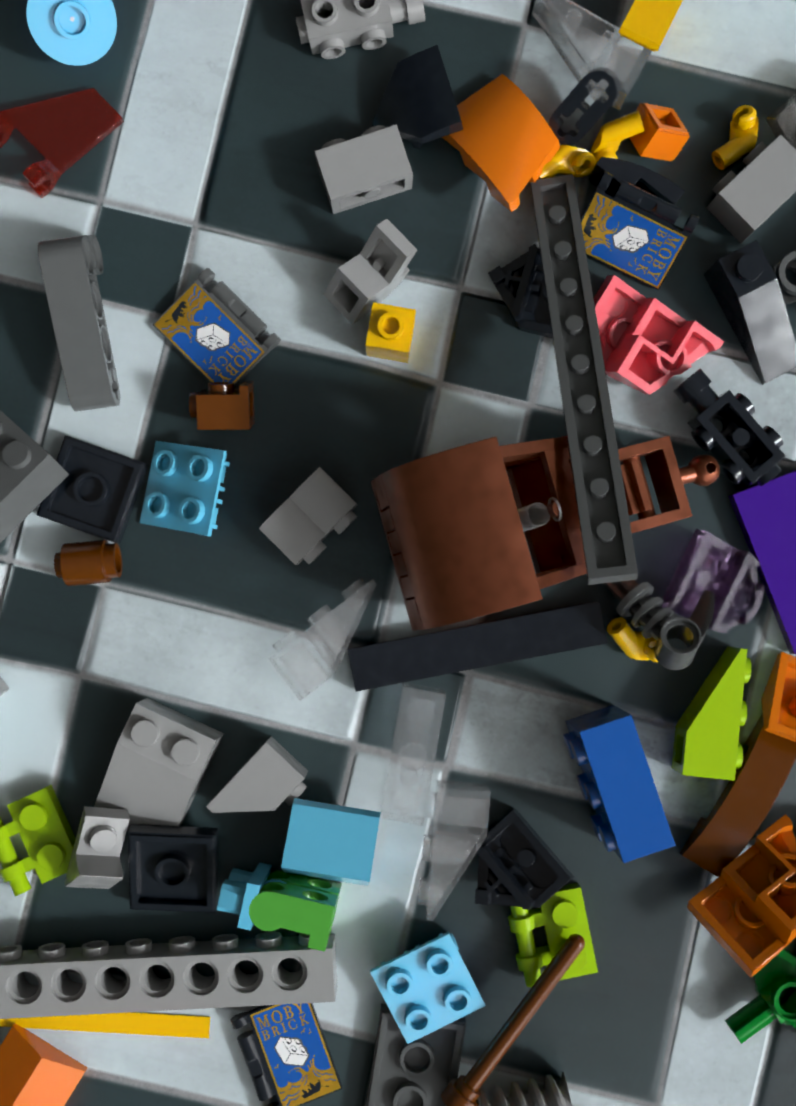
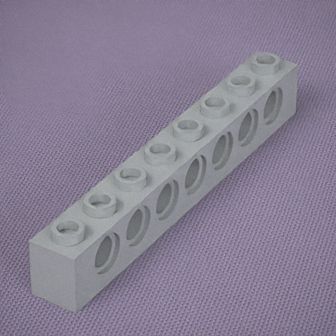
[0,932,337,1019]

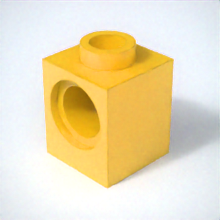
[365,302,416,363]

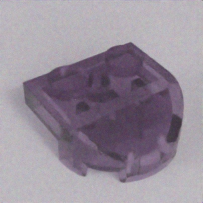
[661,529,765,633]

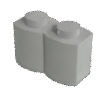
[259,467,358,565]

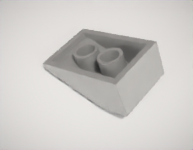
[94,698,224,832]

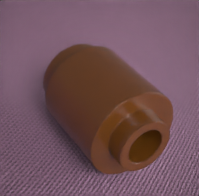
[54,540,122,586]

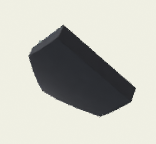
[372,45,463,150]
[488,244,553,339]
[475,809,574,910]

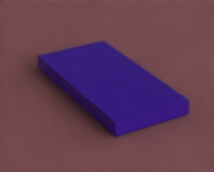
[728,470,796,654]

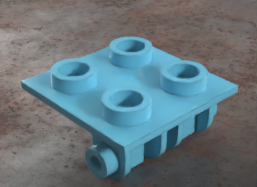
[140,441,230,537]
[370,932,486,1044]

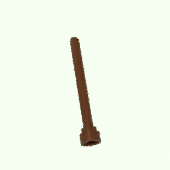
[441,934,585,1106]

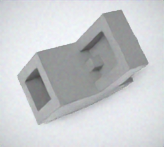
[323,219,417,325]

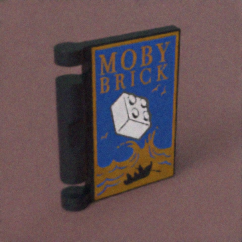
[581,171,700,290]
[230,1003,342,1106]

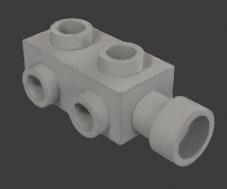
[296,0,425,59]

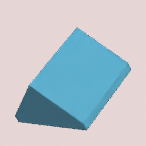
[281,798,381,886]

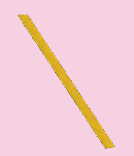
[0,1012,210,1038]

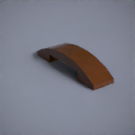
[680,713,796,877]

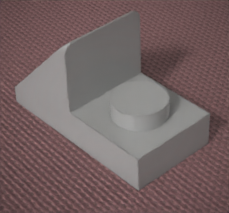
[65,806,130,889]

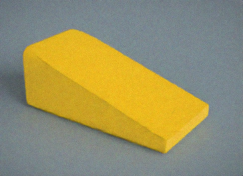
[618,0,683,52]

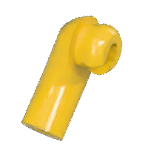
[711,105,759,170]
[591,110,645,163]
[607,617,658,663]

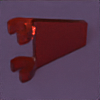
[0,88,124,198]

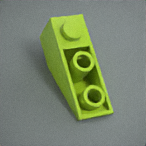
[671,646,752,781]

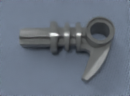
[603,580,715,670]

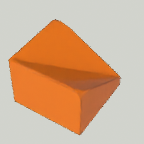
[629,103,690,161]

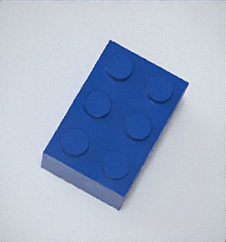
[563,705,676,863]

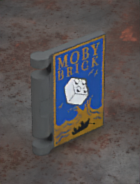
[153,268,281,388]

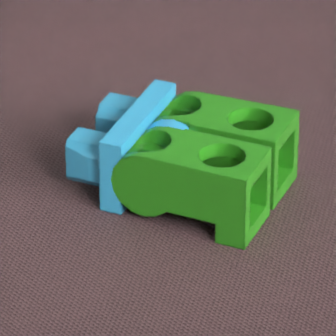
[217,863,342,952]

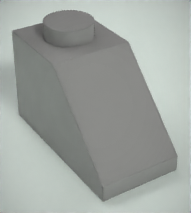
[206,736,308,813]

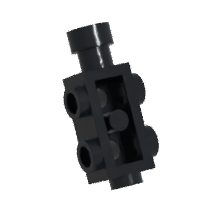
[673,368,786,487]

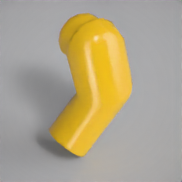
[537,145,596,180]

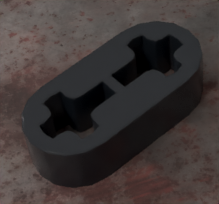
[549,67,620,145]

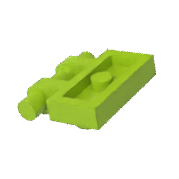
[0,784,76,896]
[508,883,598,987]

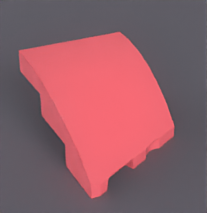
[594,275,724,395]

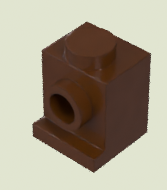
[189,381,255,430]

